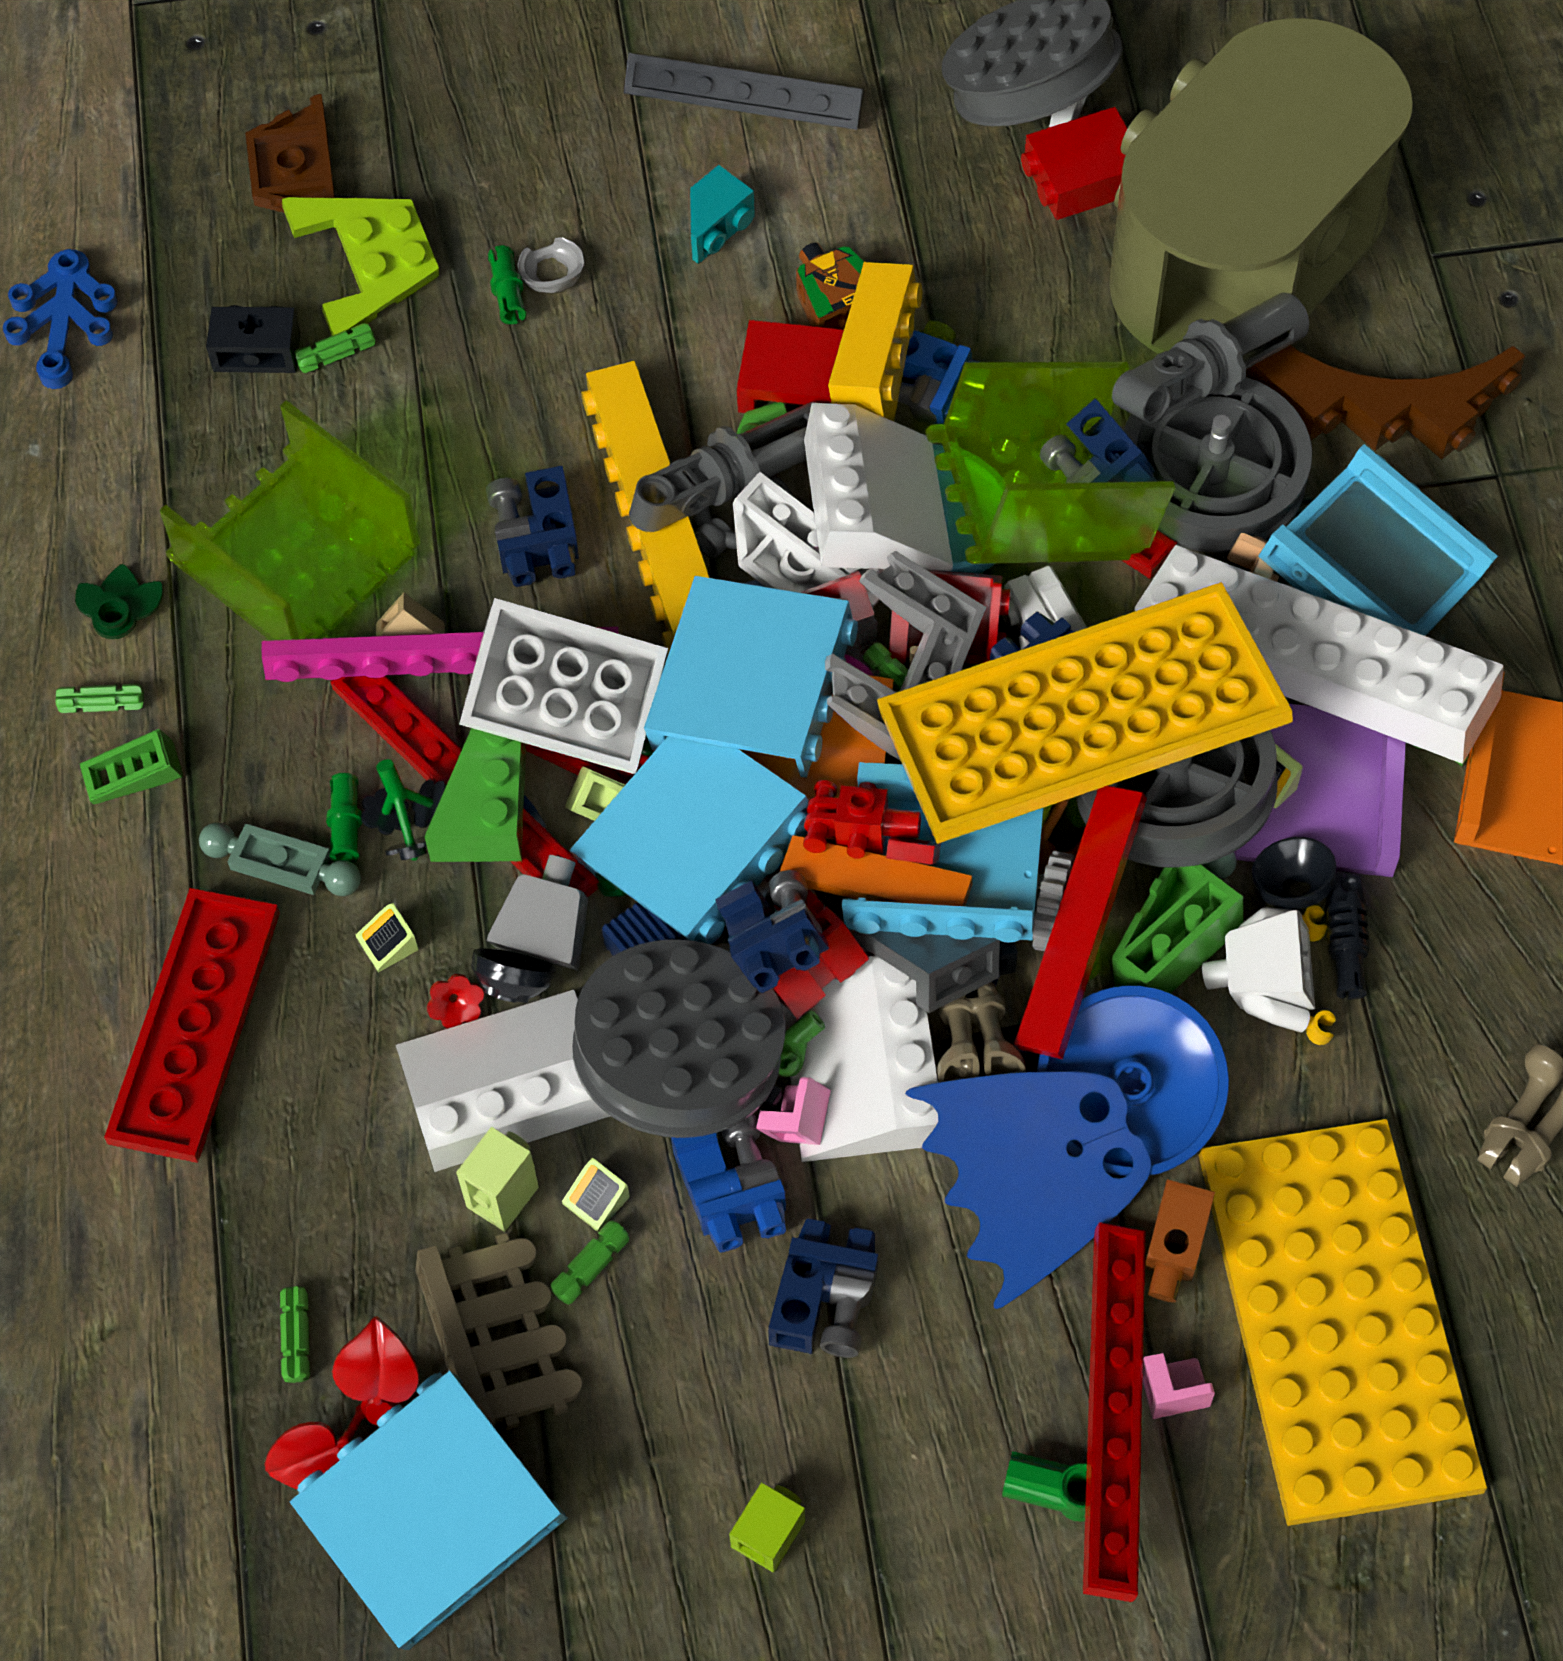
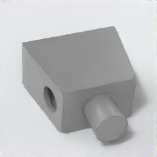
[487,855,588,971]

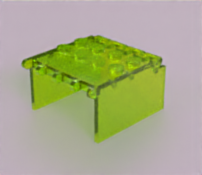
[925,362,1176,564]
[159,400,420,641]

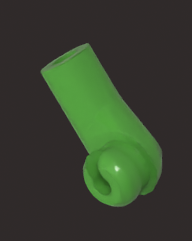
[736,402,787,434]
[778,1010,825,1077]

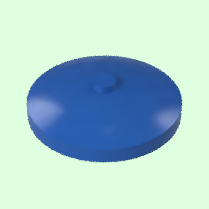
[1037,986,1229,1177]

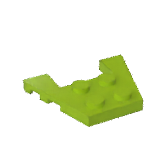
[282,197,439,336]

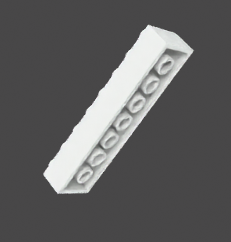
[1135,545,1504,764]

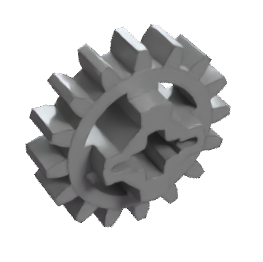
[1032,851,1076,951]

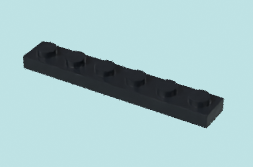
[624,52,865,130]

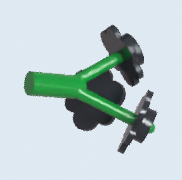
[361,759,447,861]

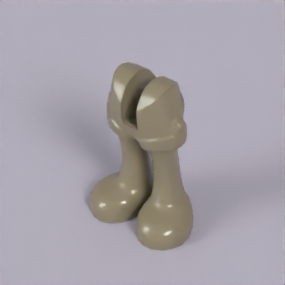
[936,981,1026,1083]
[1477,1045,1563,1187]

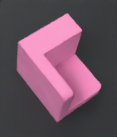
[756,1077,831,1145]
[1143,1353,1215,1419]

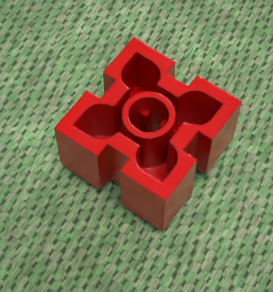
[773,889,869,1019]

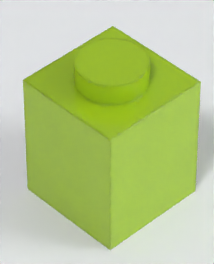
[729,1482,805,1573]

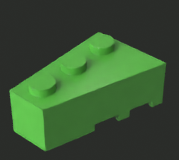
[425,728,526,862]
[1112,864,1244,994]

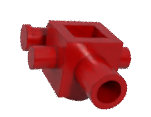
[803,780,921,859]

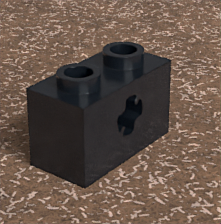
[206,305,301,373]

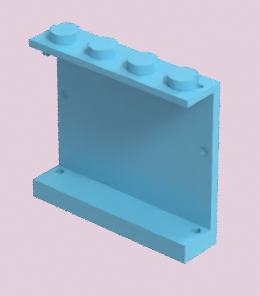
[644,576,858,778]
[570,736,809,944]
[842,762,1044,943]
[289,1370,568,1650]

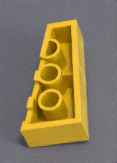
[828,262,922,422]

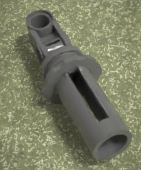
[1112,292,1309,424]
[629,401,818,532]

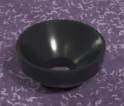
[1252,837,1337,910]
[471,948,556,1003]

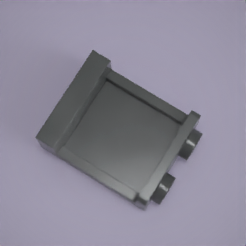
[854,930,1000,1013]

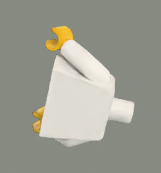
[1202,905,1336,1045]

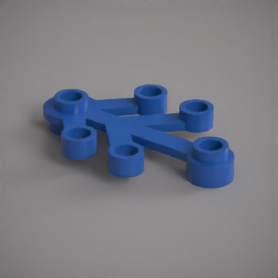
[3,249,118,389]

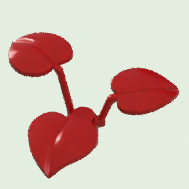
[265,1316,419,1489]

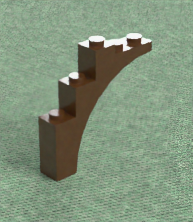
[1246,345,1525,460]

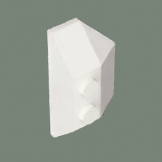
[733,472,885,608]

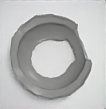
[517,237,585,294]

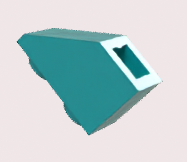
[690,165,755,264]

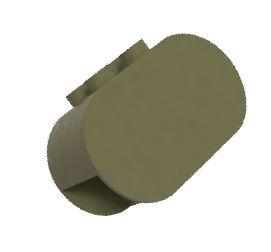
[1109,18,1413,354]

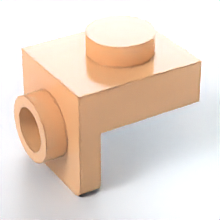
[1227,533,1279,582]

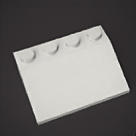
[804,403,953,571]
[459,598,668,774]
[780,956,938,1162]
[396,990,610,1172]

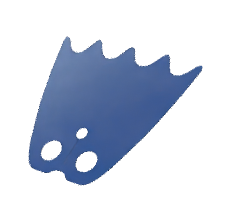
[905,1072,1151,1309]

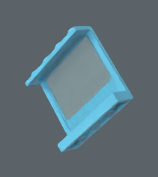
[1258,444,1498,636]

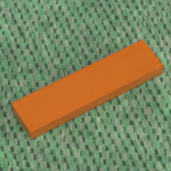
[780,835,973,906]

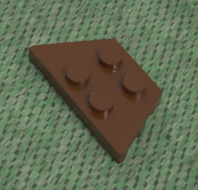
[245,94,335,213]

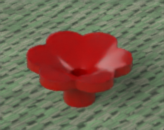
[426,973,484,1029]

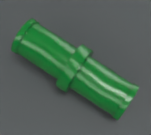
[488,245,526,325]
[326,773,362,863]

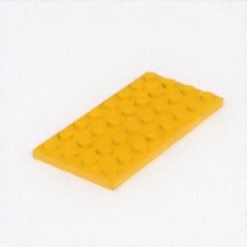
[877,582,1293,844]
[1199,1119,1487,1526]

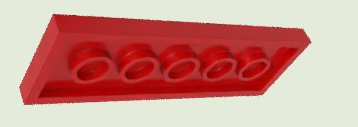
[104,888,280,1163]

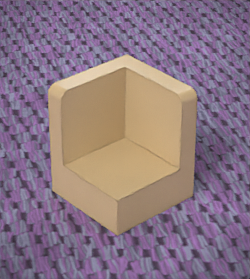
[376,592,445,636]

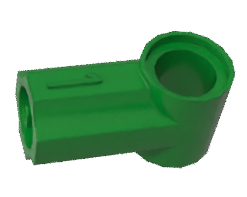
[1002,1451,1087,1522]

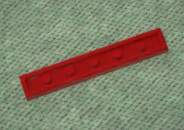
[1015,786,1147,1059]

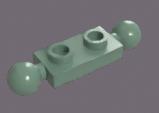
[199,822,361,897]

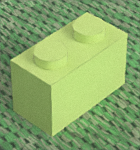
[456,1127,539,1232]

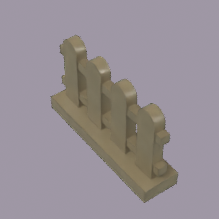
[415,1233,582,1430]

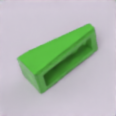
[80,729,183,805]

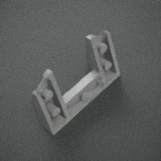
[825,551,986,761]

